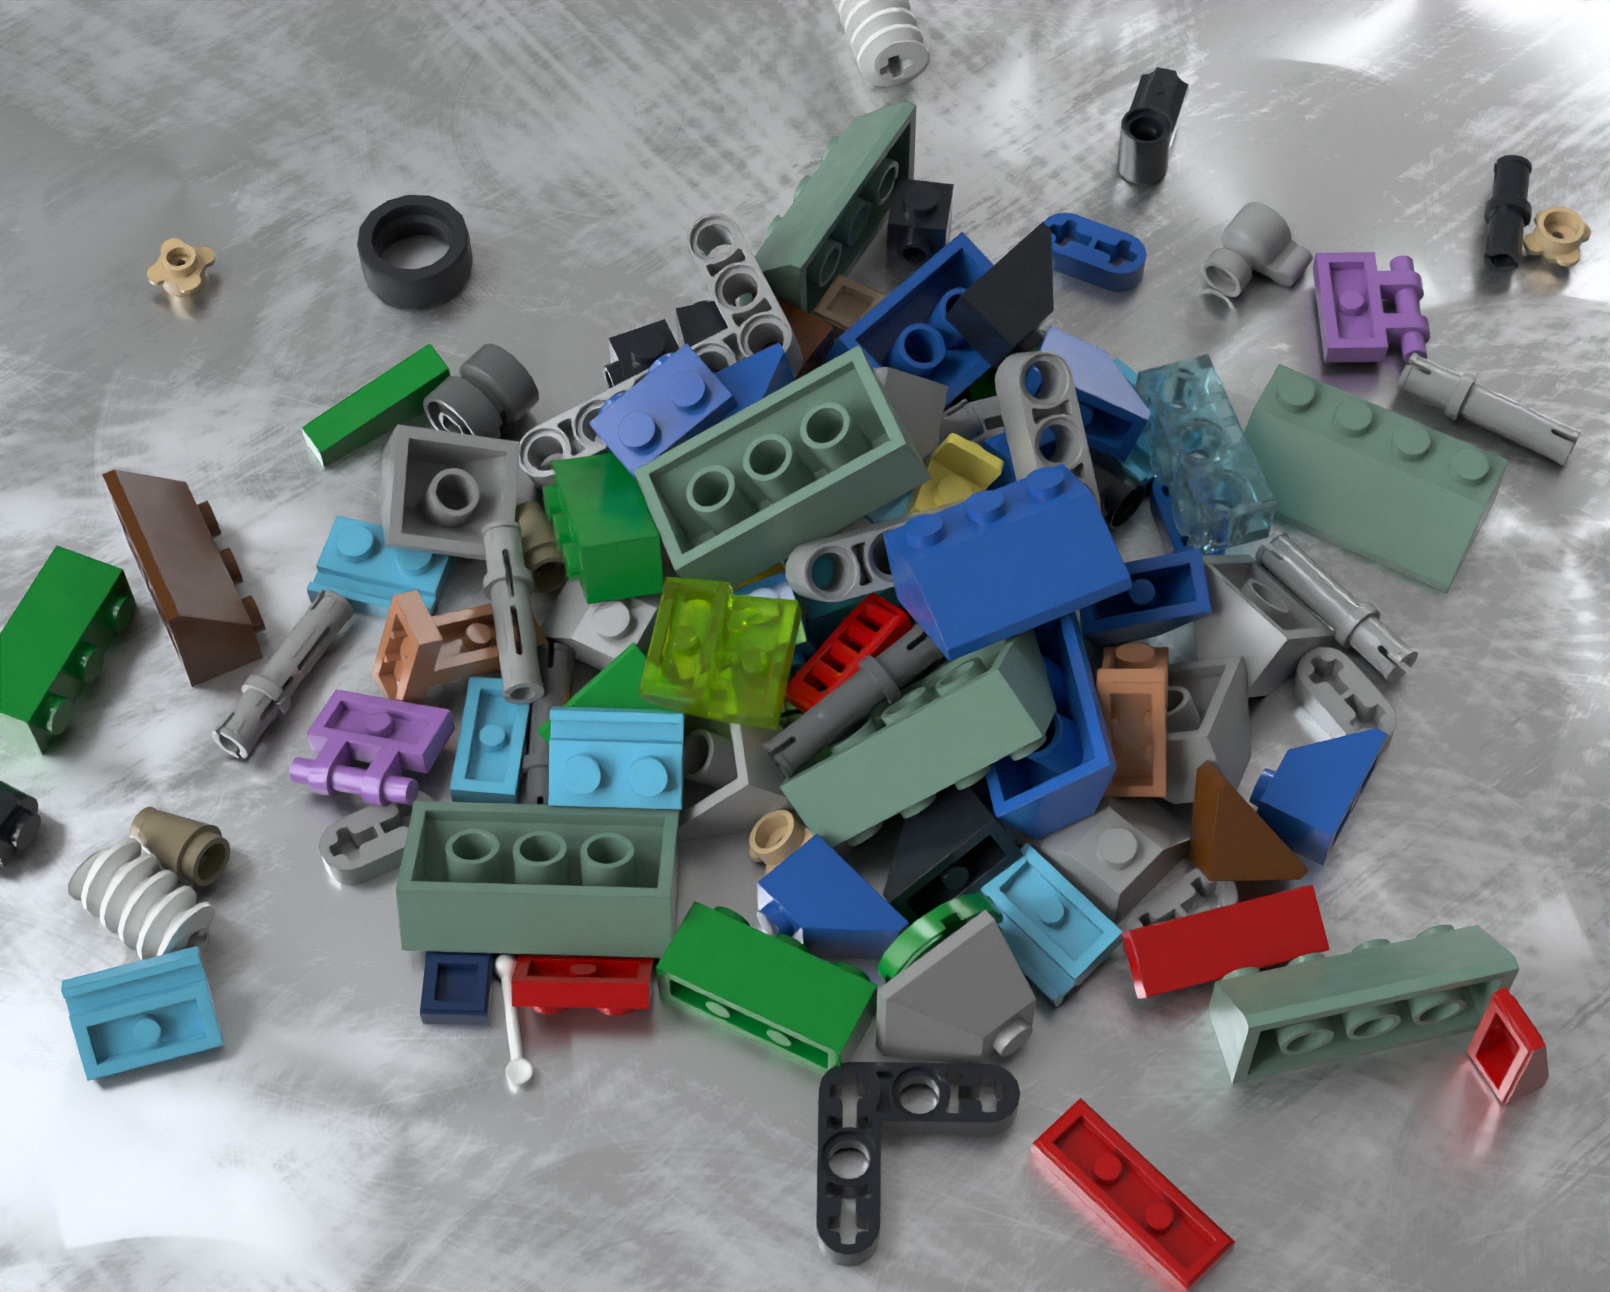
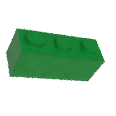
[543,453,664,604]
[0,545,136,754]
[656,901,877,1073]

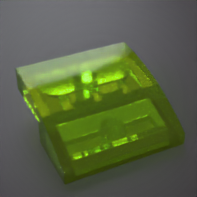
[639,576,802,730]

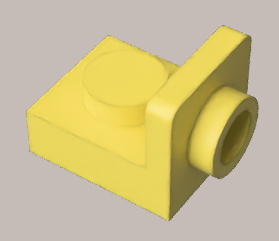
[904,433,1004,515]

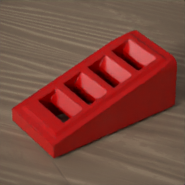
[782,592,913,713]
[1467,987,1549,1106]

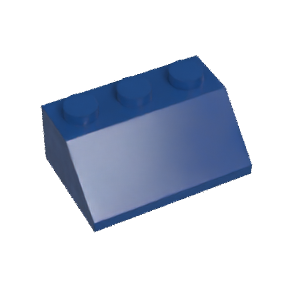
[820,232,994,409]
[883,463,1132,661]
[986,611,1117,840]

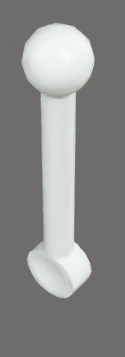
[493,954,534,1089]

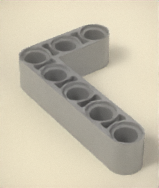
[519,213,803,493]
[785,351,1101,602]

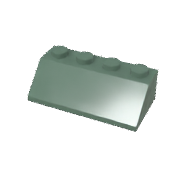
[739,101,917,314]
[633,345,932,603]
[1220,364,1509,593]
[780,628,1057,848]
[396,801,679,958]
[1208,925,1520,1084]

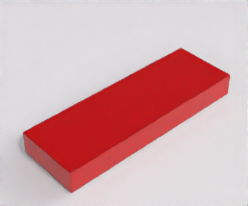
[1121,884,1330,999]
[1031,1098,1236,1292]

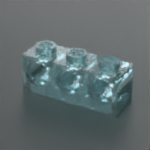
[1135,353,1277,555]

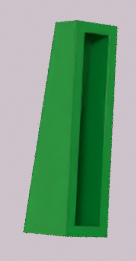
[302,343,450,466]

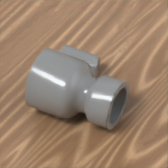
[1201,202,1313,297]

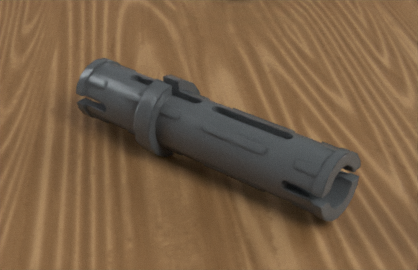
[762,623,944,778]
[521,643,576,805]

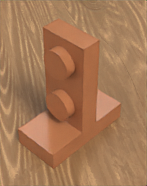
[371,590,549,705]
[1096,643,1169,797]

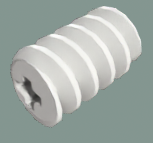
[833,0,930,87]
[67,838,215,960]

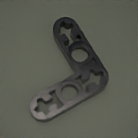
[816,1062,1020,1267]

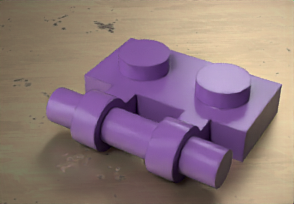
[1313,252,1430,364]
[289,689,455,807]

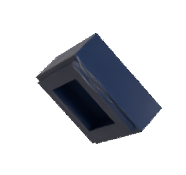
[420,952,495,1025]

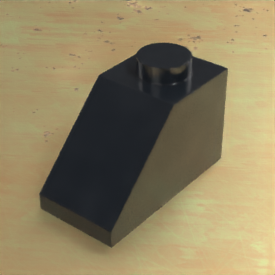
[944,222,1054,369]
[883,784,1024,927]

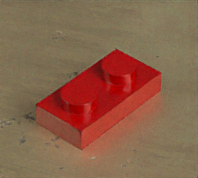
[511,954,654,1016]

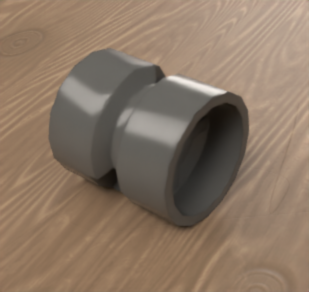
[423,343,539,439]

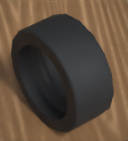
[357,195,473,309]

